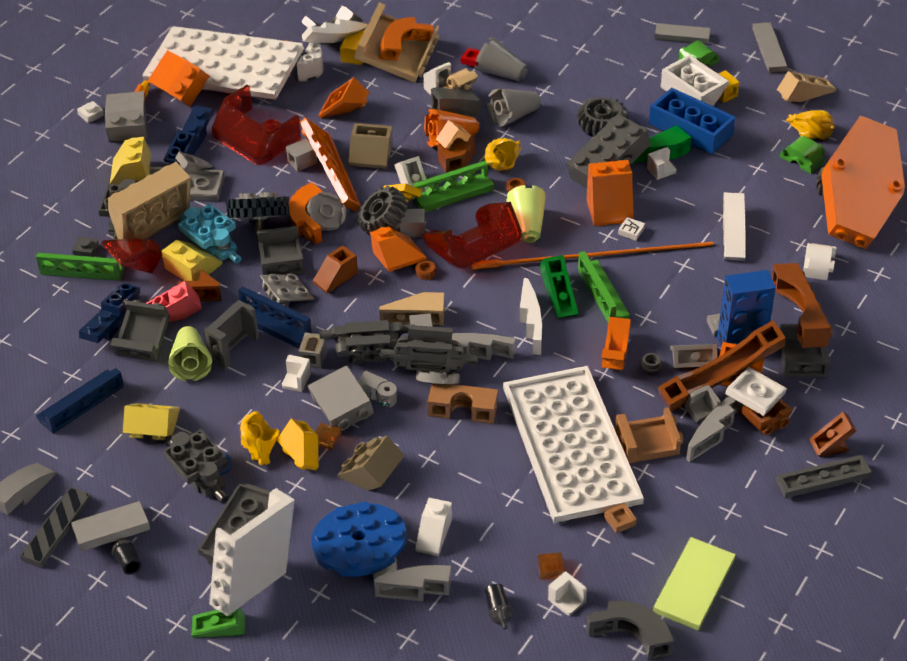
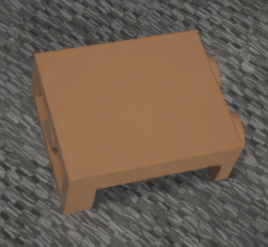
[615,407,684,463]

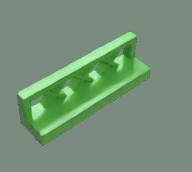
[414,161,494,212]
[578,251,630,322]
[36,253,125,281]

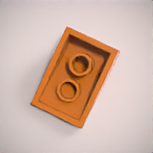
[148,50,210,107]

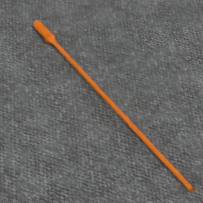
[471,242,714,270]

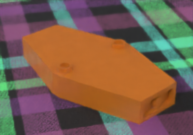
[821,115,905,249]

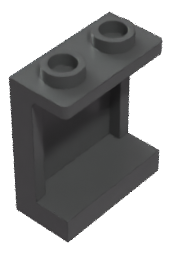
[257,226,305,275]
[110,300,170,361]
[204,300,259,369]
[780,324,830,377]

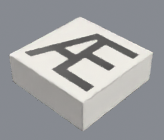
[618,217,645,241]

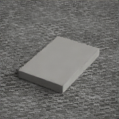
[71,501,150,551]

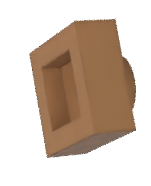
[604,503,637,533]

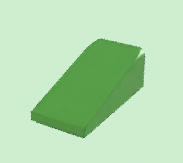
[192,608,245,638]

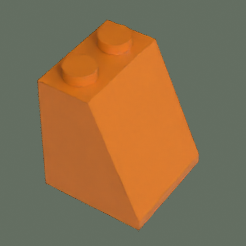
[587,160,634,226]

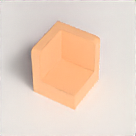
[436,120,471,149]

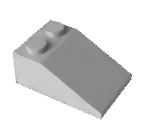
[105,91,147,142]

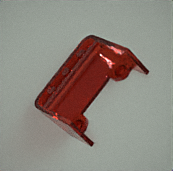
[211,84,301,165]

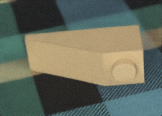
[777,71,836,102]
[379,292,445,326]

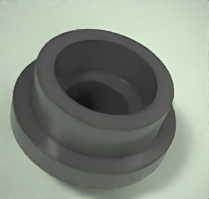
[640,353,662,373]

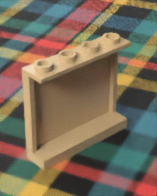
[354,2,440,83]

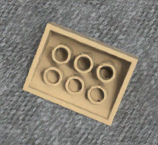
[108,162,191,251]

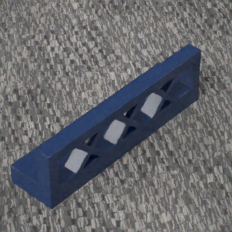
[238,286,312,348]
[36,368,124,434]

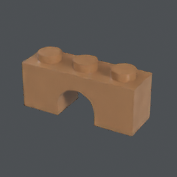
[427,383,498,424]

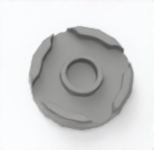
[306,192,346,231]
[416,370,460,384]

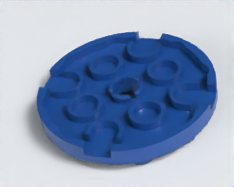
[311,501,407,577]

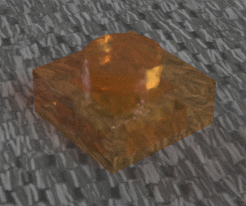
[315,422,341,450]
[537,552,564,579]

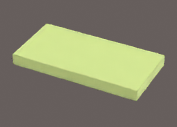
[653,537,735,631]

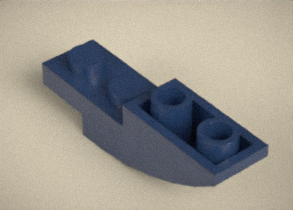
[163,105,213,165]
[79,283,141,343]

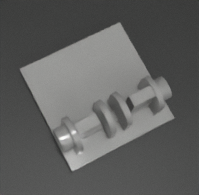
[260,273,314,308]

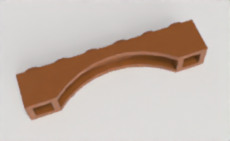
[772,263,833,348]
[658,320,786,412]

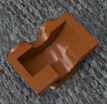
[742,399,793,436]

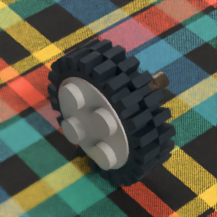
[226,192,290,240]

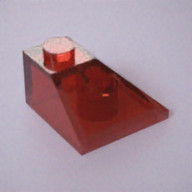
[101,238,162,274]

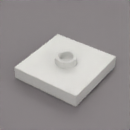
[725,367,787,416]

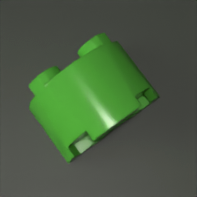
[679,40,720,66]
[779,136,825,174]

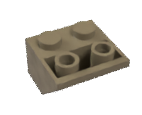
[348,123,393,169]
[338,436,405,491]

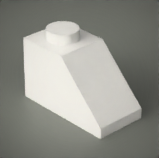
[423,62,451,95]
[395,156,429,200]
[416,498,452,556]

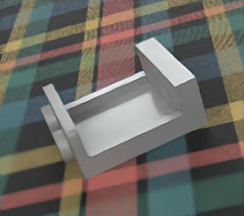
[308,365,374,433]

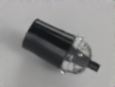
[112,539,142,575]
[484,584,513,630]

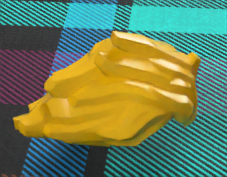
[786,110,835,140]
[484,138,522,172]
[240,411,280,466]

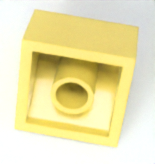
[110,137,151,185]
[162,240,223,281]
[123,403,180,440]

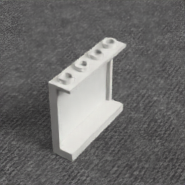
[210,488,295,616]

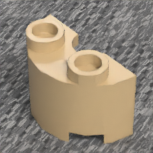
[442,68,479,90]

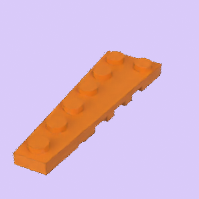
[300,117,361,212]

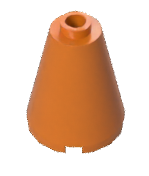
[424,109,479,147]

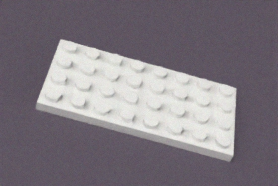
[142,26,304,100]
[503,366,644,523]

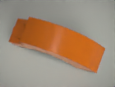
[379,17,434,61]
[289,182,323,245]
[601,317,631,370]

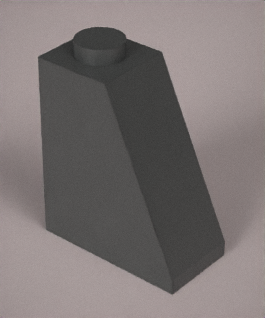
[431,88,482,117]

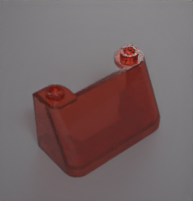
[422,202,522,269]

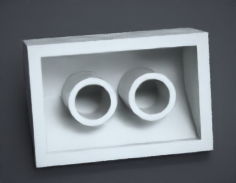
[661,55,729,106]

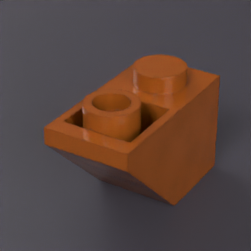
[438,136,475,173]
[313,245,358,294]

